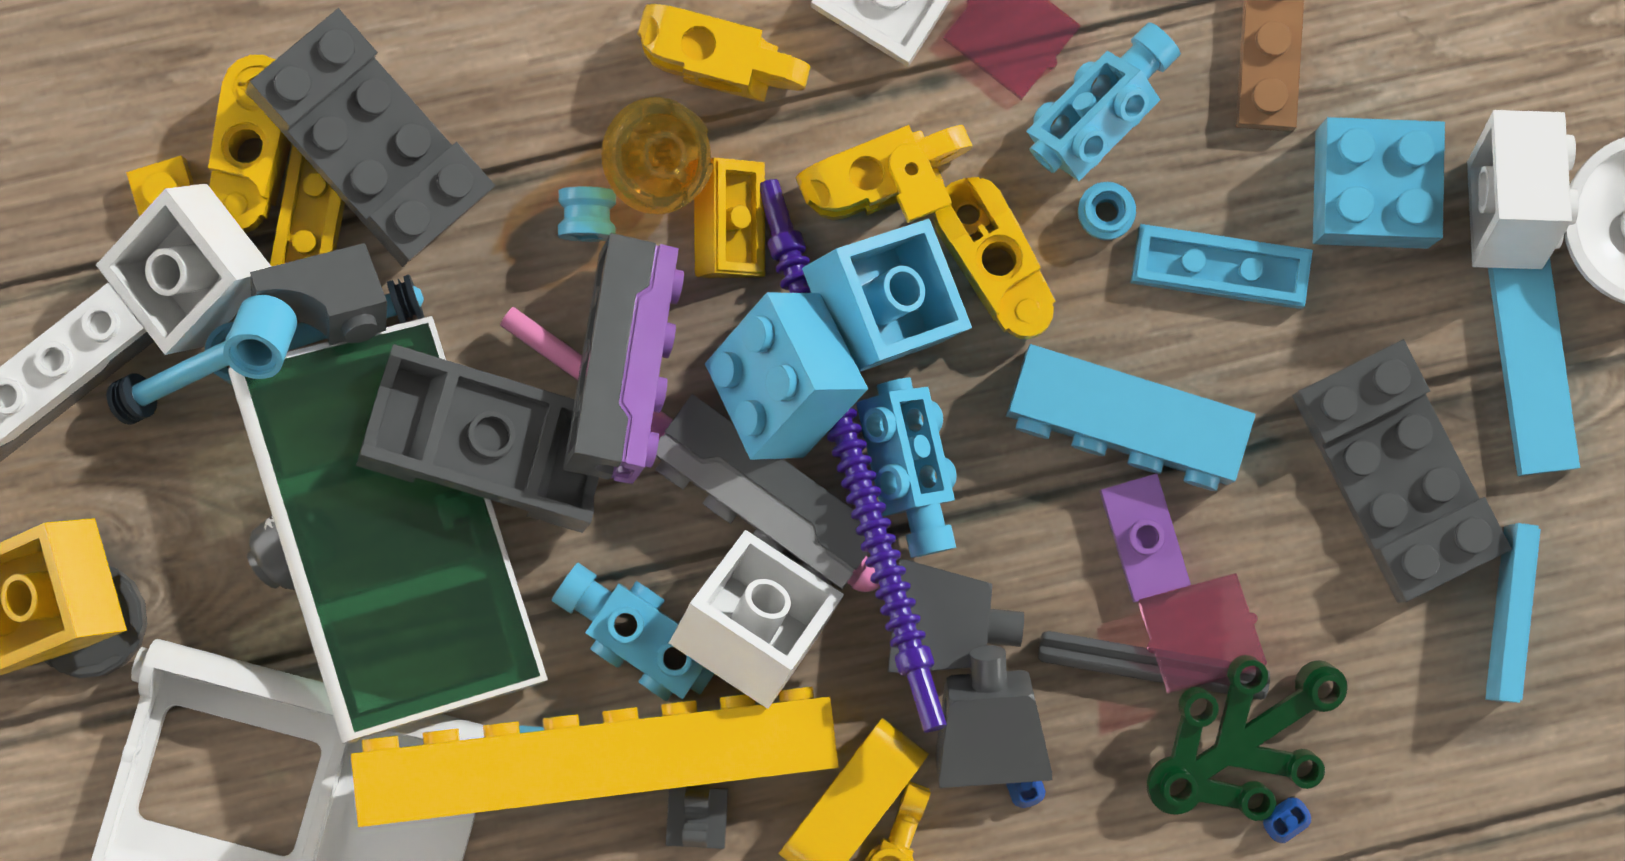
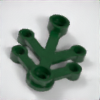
[1147,655,1348,821]

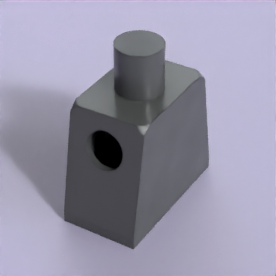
[887,559,1024,673]
[935,645,1052,788]

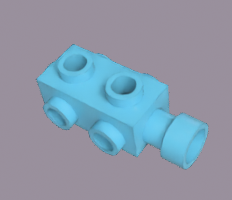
[1026,22,1181,181]
[856,377,957,558]
[551,562,714,701]

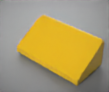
[694,158,765,278]

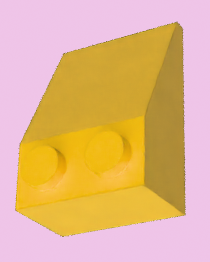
[0,518,127,675]

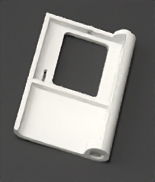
[91,639,484,861]

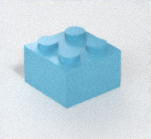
[1313,117,1445,249]
[802,219,972,372]
[705,292,868,460]

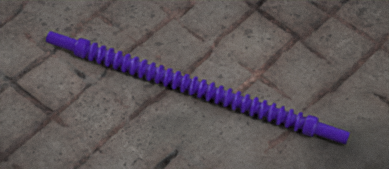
[760,179,947,733]

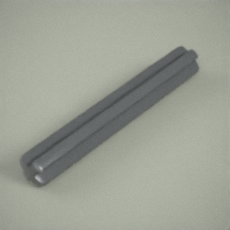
[1038,631,1270,700]

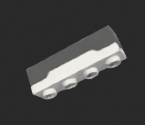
[0,283,154,462]

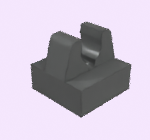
[666,786,729,849]

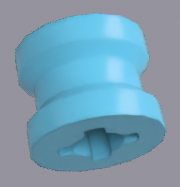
[558,186,616,242]

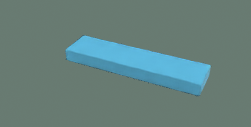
[1488,258,1580,476]

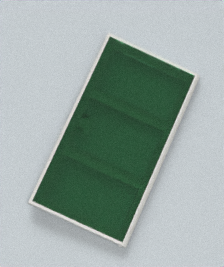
[228,316,548,744]

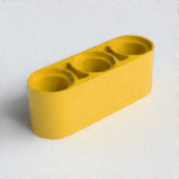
[778,718,929,861]

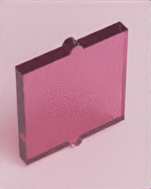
[943,0,1081,101]
[1138,573,1267,693]

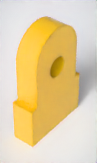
[888,143,952,223]

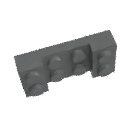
[246,8,496,267]
[1292,339,1512,603]
[356,344,599,533]

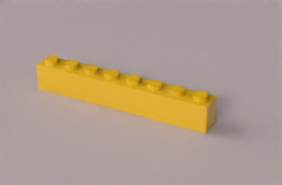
[350,686,839,827]

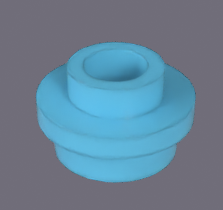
[1078,182,1136,240]

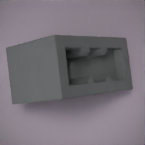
[250,243,387,346]

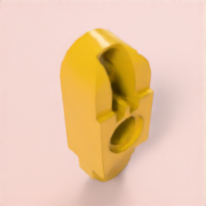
[637,4,811,102]
[208,55,292,233]
[795,125,973,220]
[933,177,1056,339]

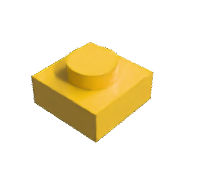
[126,155,194,217]

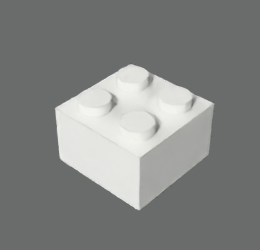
[1467,110,1579,269]
[96,184,272,355]
[669,530,844,709]

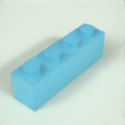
[1006,344,1256,491]

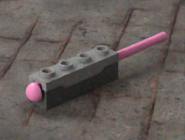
[500,307,880,592]

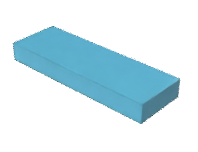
[1130,224,1313,309]
[1485,523,1541,703]

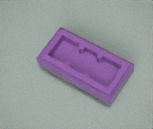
[1100,473,1191,602]

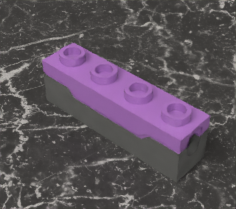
[563,233,684,484]

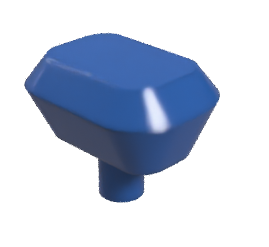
[1006,781,1046,808]
[1263,797,1311,843]

